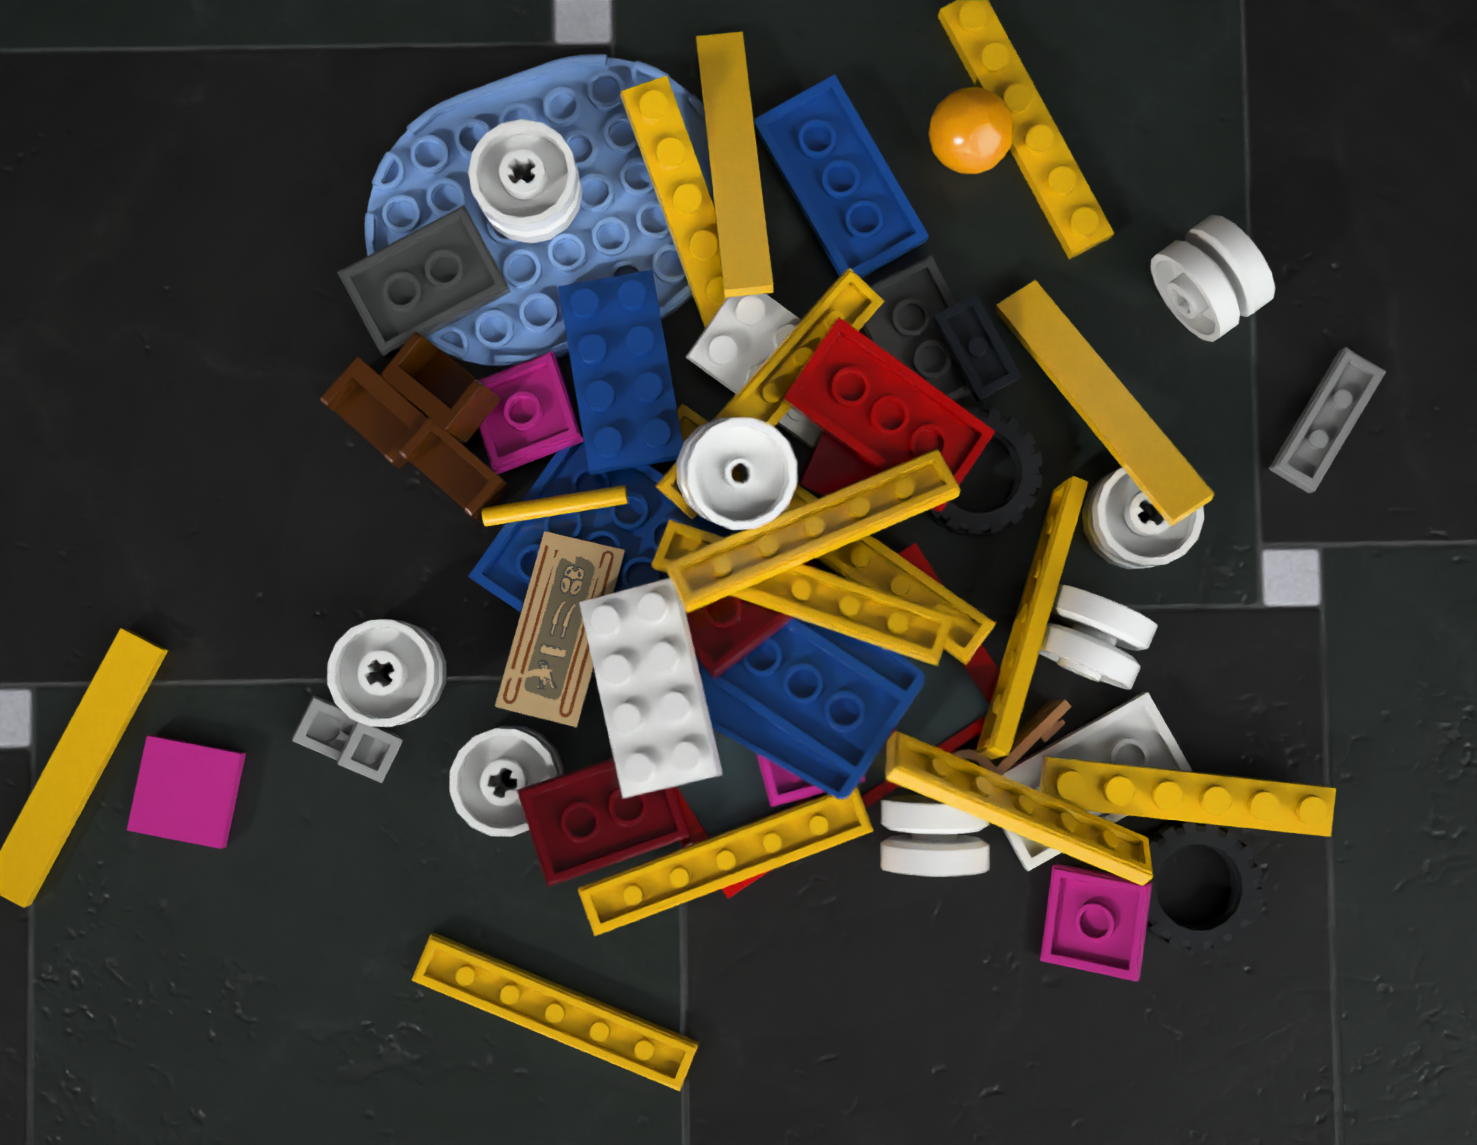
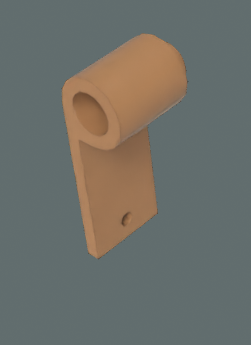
[950,699,1072,775]

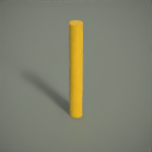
[482,485,629,527]

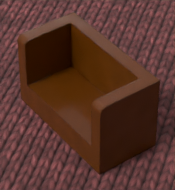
[380,332,501,443]
[320,357,428,469]
[399,417,511,522]

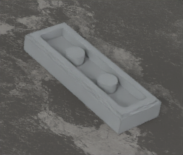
[1269,347,1386,493]

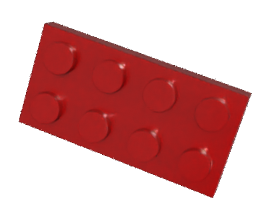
[780,317,996,512]

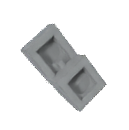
[292,694,403,783]

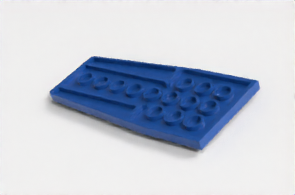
[468,420,925,800]

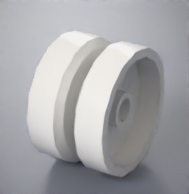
[468,119,583,243]
[1151,215,1275,342]
[677,417,797,530]
[1082,467,1204,569]
[1039,584,1158,690]
[327,620,447,727]
[449,725,564,837]
[880,795,990,876]

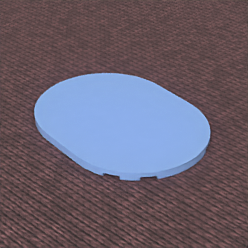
[365,54,715,368]

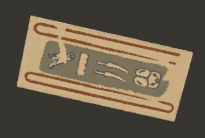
[495,531,625,727]

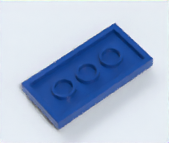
[753,74,929,278]
[558,270,683,475]

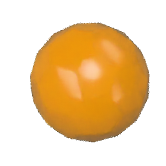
[928,87,1015,174]

